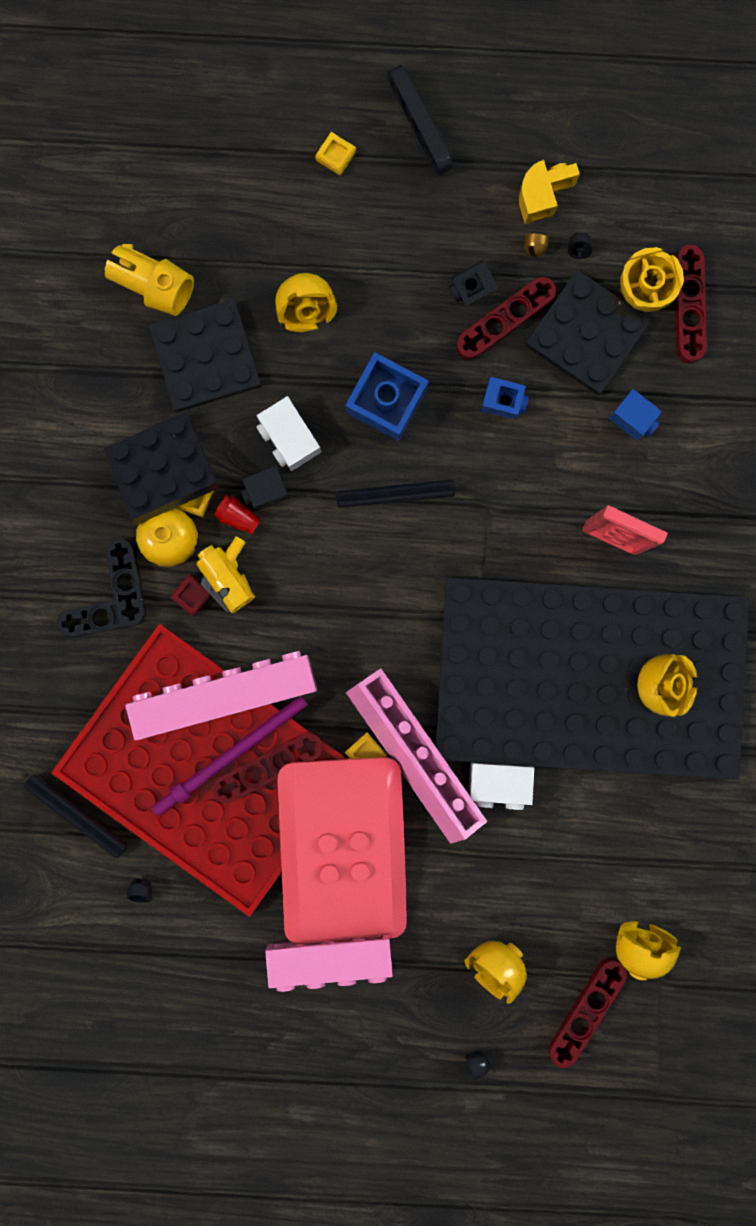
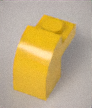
[519,160,580,224]

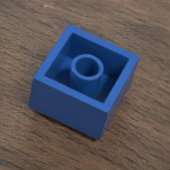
[345,352,429,441]

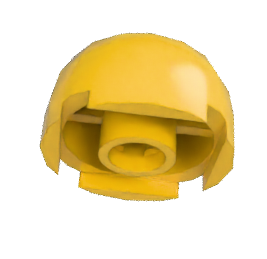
[620,247,684,312]
[275,273,337,332]
[136,508,198,567]
[637,654,697,717]
[616,921,681,980]
[464,941,527,1004]

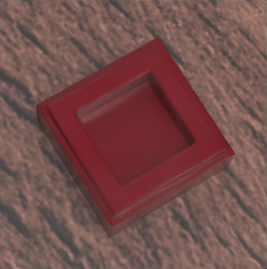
[170,574,211,617]

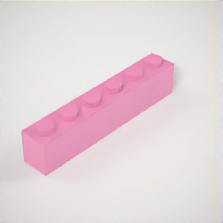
[125,651,318,741]
[346,668,488,844]

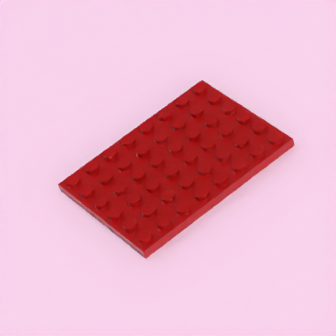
[51,624,348,917]

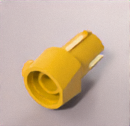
[105,244,194,316]

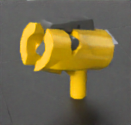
[196,536,255,613]

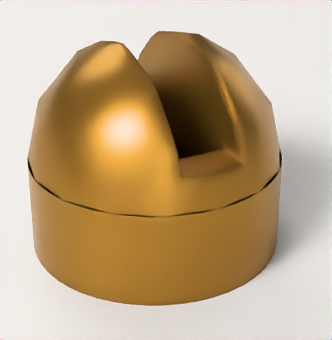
[524,234,549,257]

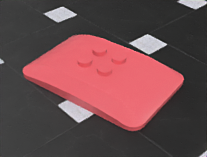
[278,757,407,944]

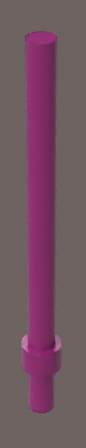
[152,696,308,816]

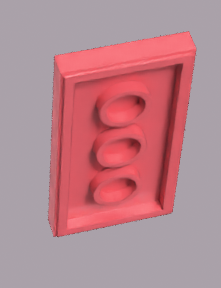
[582,505,668,556]

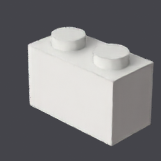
[256,396,321,471]
[468,762,534,810]

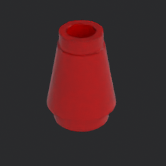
[214,495,261,535]

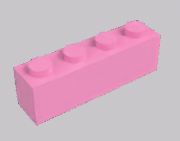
[265,935,393,992]

